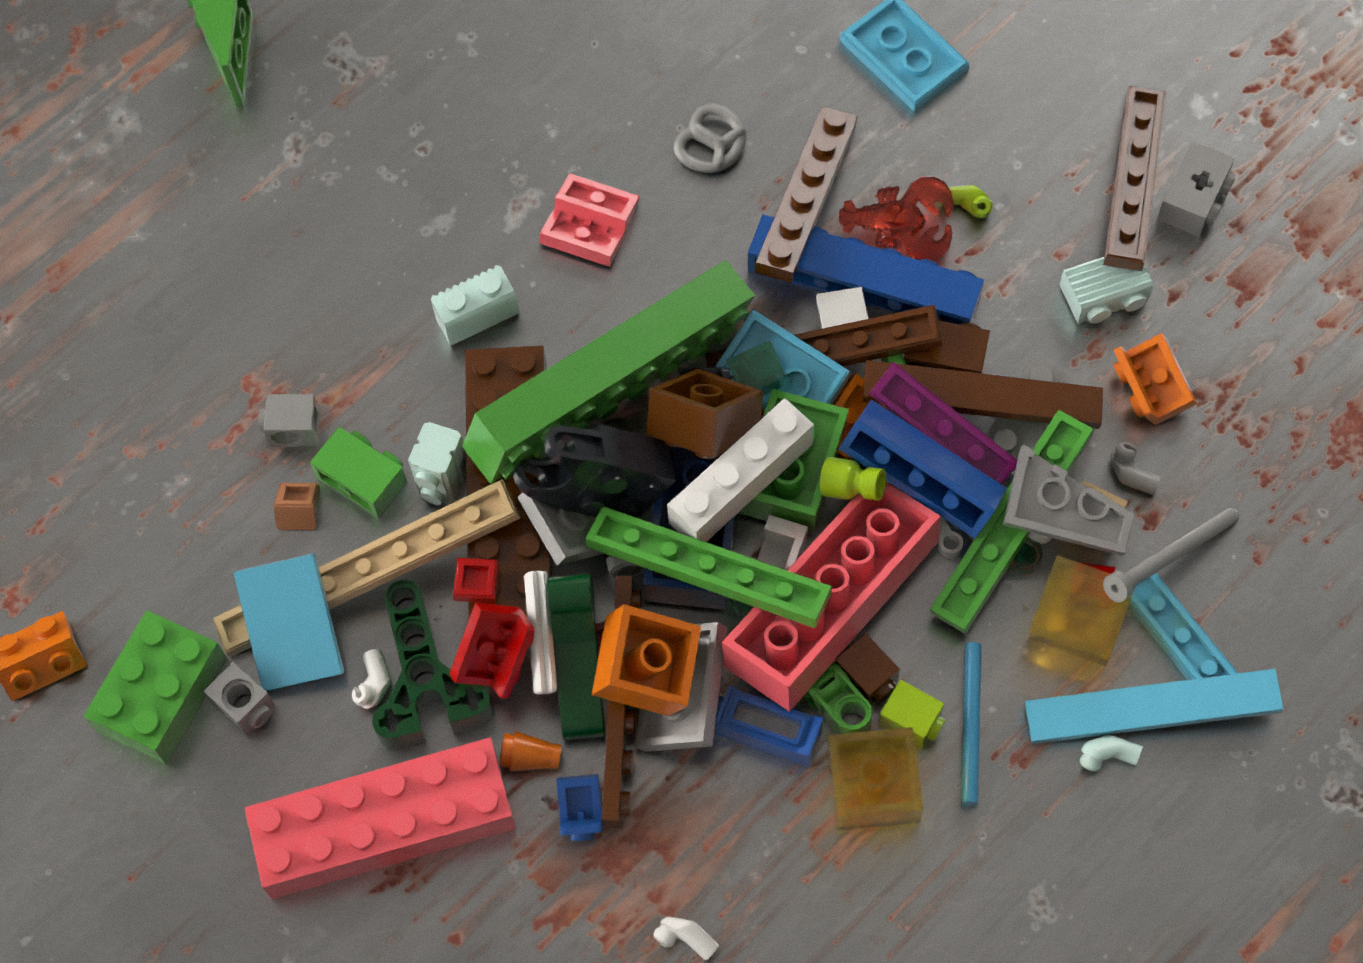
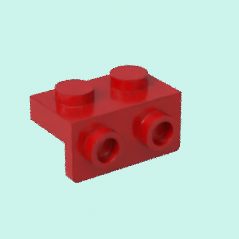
[449,602,534,699]

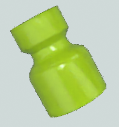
[820,457,886,501]

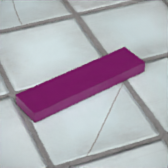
[868,362,1017,485]

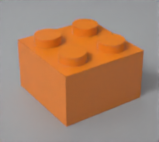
[592,604,701,716]

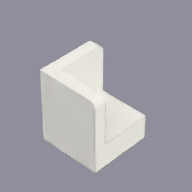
[816,287,868,329]
[757,515,808,570]

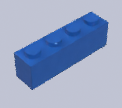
[838,399,1007,539]

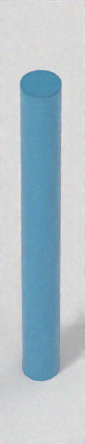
[961,642,982,806]

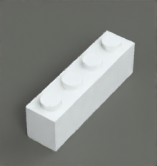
[667,398,814,542]

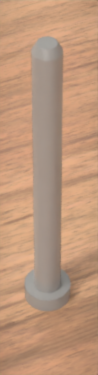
[1103,508,1239,602]

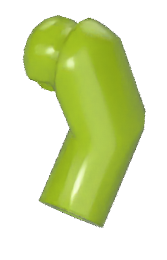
[939,185,993,218]

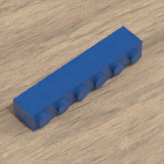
[748,214,984,325]

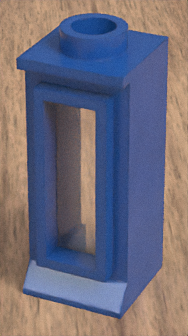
[715,685,824,768]

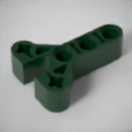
[547,574,605,740]
[372,579,494,750]

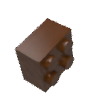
[646,369,763,459]

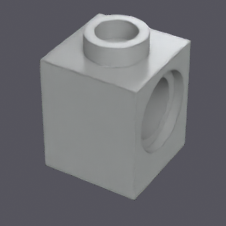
[259,394,320,446]
[203,662,275,735]

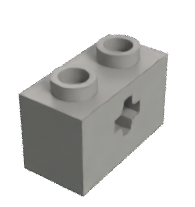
[1157,141,1236,237]

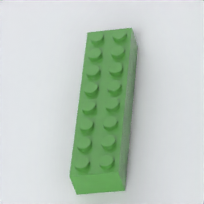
[462,260,755,484]

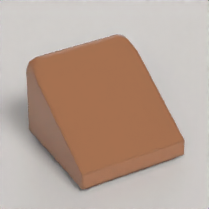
[273,483,320,530]

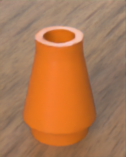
[499,730,561,772]

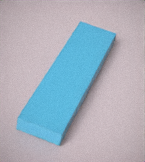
[1124,573,1238,680]

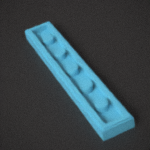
[1025,669,1283,744]

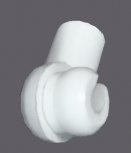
[352,649,391,709]

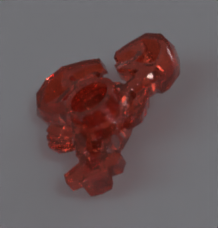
[839,176,954,262]

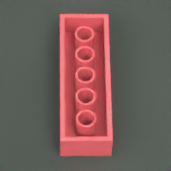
[722,482,941,712]
[244,737,516,899]

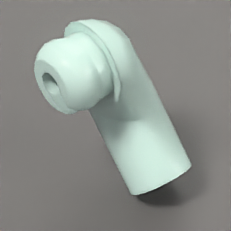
[1080,735,1143,771]

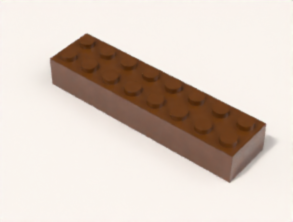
[465,345,555,661]

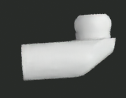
[654,917,719,960]

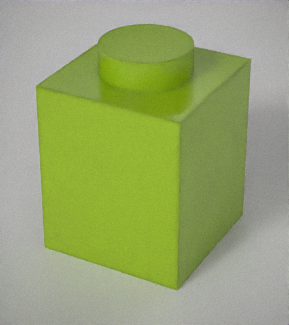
[878,679,946,750]

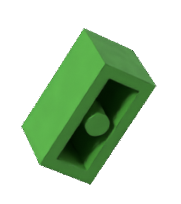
[310,427,407,519]

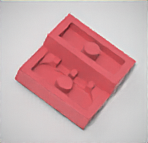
[539,173,639,267]

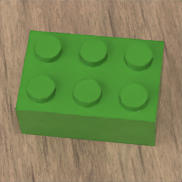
[83,610,227,765]

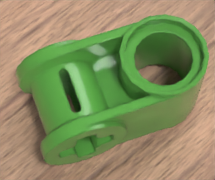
[803,662,872,743]

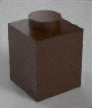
[835,633,900,705]

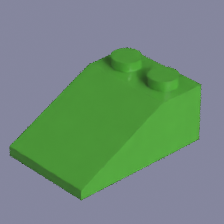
[187,0,253,106]
[738,389,849,534]

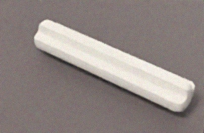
[524,571,557,695]

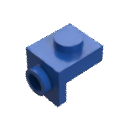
[556,774,603,841]

